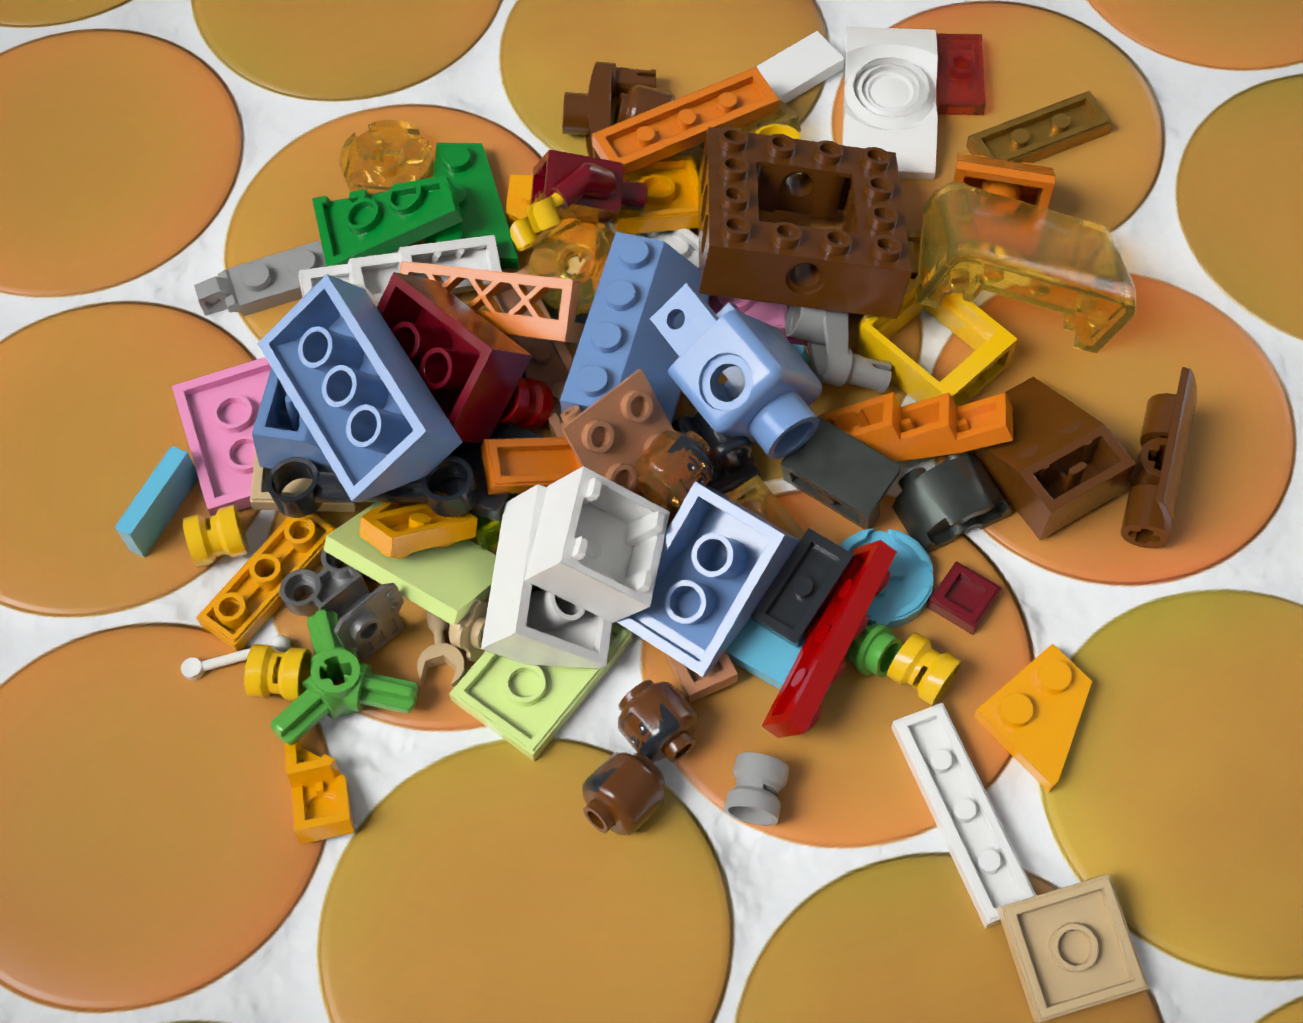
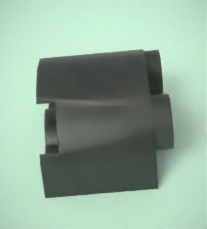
[892,451,1012,554]

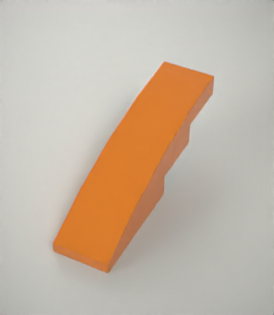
[817,392,1013,461]

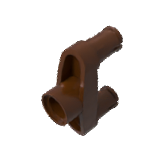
[562,61,656,159]

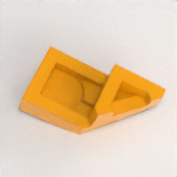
[284,741,355,845]

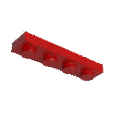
[762,540,897,738]

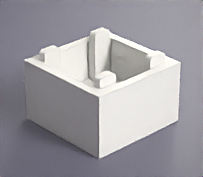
[525,466,670,623]

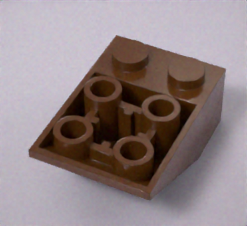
[971,377,1137,540]

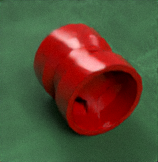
[498,378,553,429]

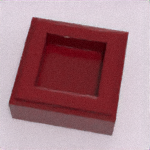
[927,561,1002,635]

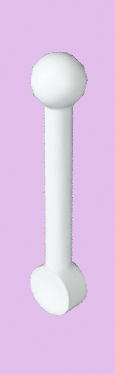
[181,635,291,681]

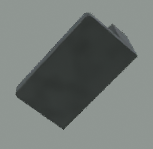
[780,416,900,530]

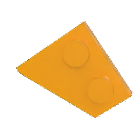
[974,644,1092,792]

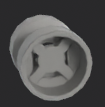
[724,752,790,826]

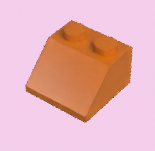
[944,153,1056,242]

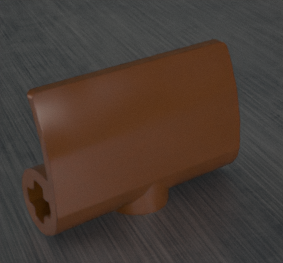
[1121,367,1197,548]

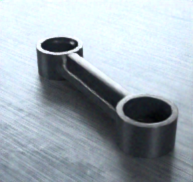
[266,456,479,518]

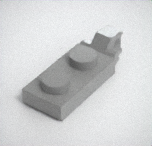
[194,240,326,316]

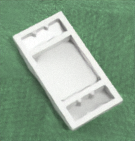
[842,26,938,180]

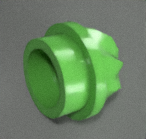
[847,624,902,677]

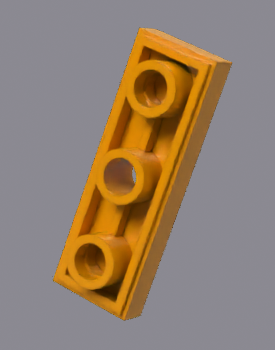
[196,513,336,651]

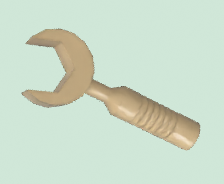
[417,611,467,689]

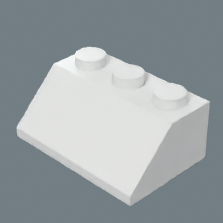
[481,484,612,668]

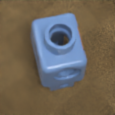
[650,283,822,459]

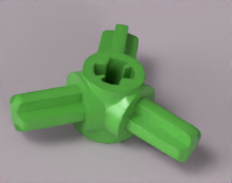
[270,609,418,745]

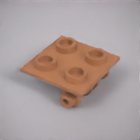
[560,369,686,494]

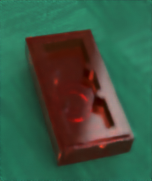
[936,33,986,115]

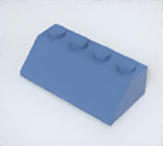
[560,232,711,426]
[257,274,462,503]

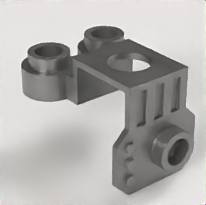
[279,548,405,662]

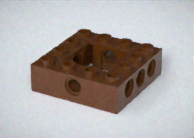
[698,127,912,319]

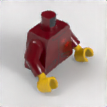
[510,150,647,252]

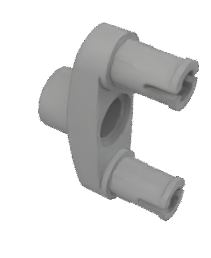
[785,305,892,393]

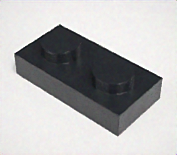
[751,528,855,649]

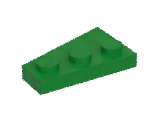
[425,143,520,269]
[312,175,463,267]

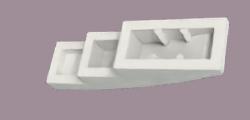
[298,235,502,302]

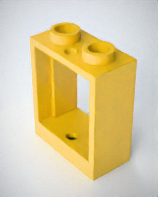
[857,267,1017,407]

